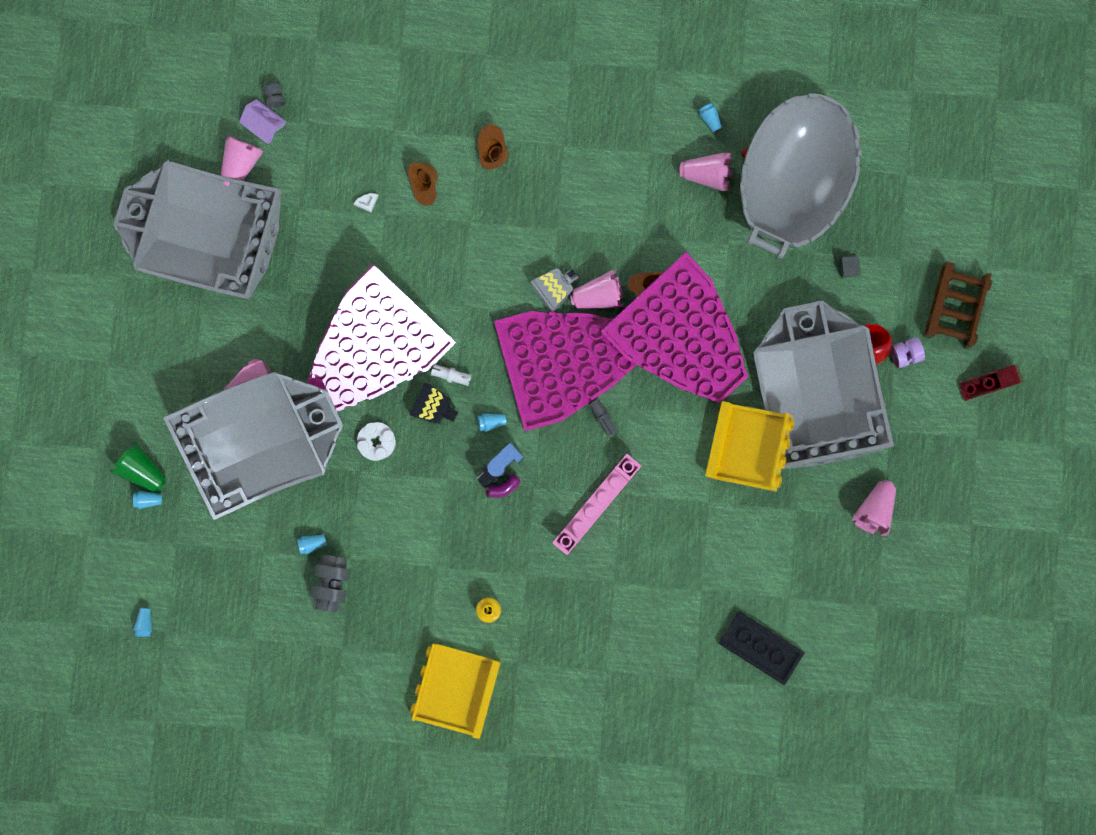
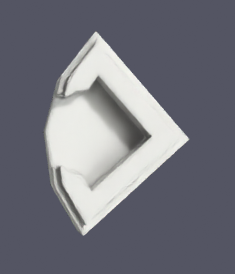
[353,193,379,213]

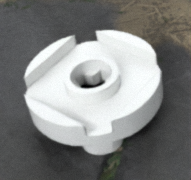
[357,422,396,461]

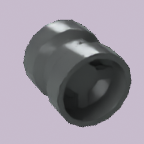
[263,83,286,108]

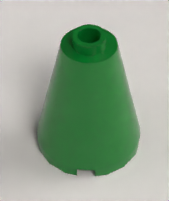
[110,441,166,492]

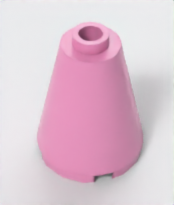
[221,136,263,186]
[570,270,625,308]
[852,480,896,536]

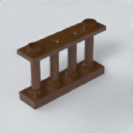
[923,261,992,349]

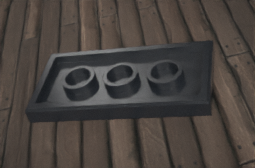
[718,611,805,686]

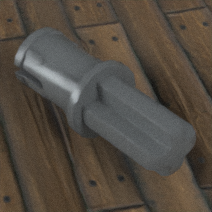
[589,399,617,436]

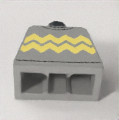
[530,268,578,312]

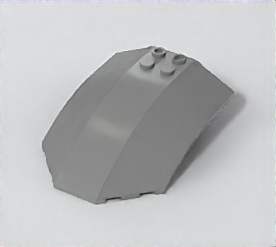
[113,160,281,300]
[753,301,894,469]
[163,372,343,520]

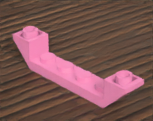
[553,454,641,555]

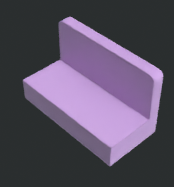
[240,99,286,144]

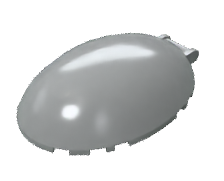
[740,93,862,259]

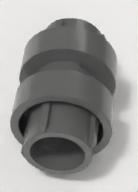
[310,555,350,612]

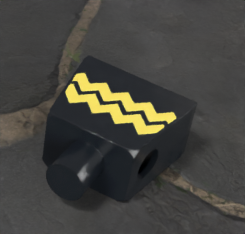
[410,382,459,425]

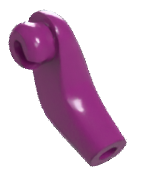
[485,473,520,498]

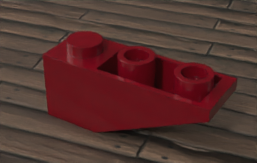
[959,364,1024,401]

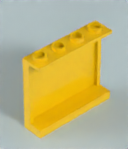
[705,401,794,492]
[409,643,501,739]

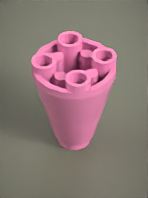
[680,153,733,191]

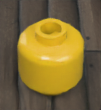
[476,597,501,623]

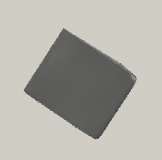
[839,256,861,278]

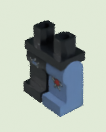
[476,443,525,488]

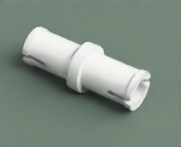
[431,364,471,386]

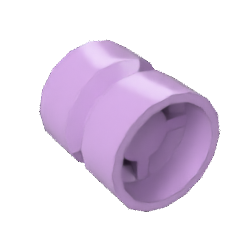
[890,337,925,369]

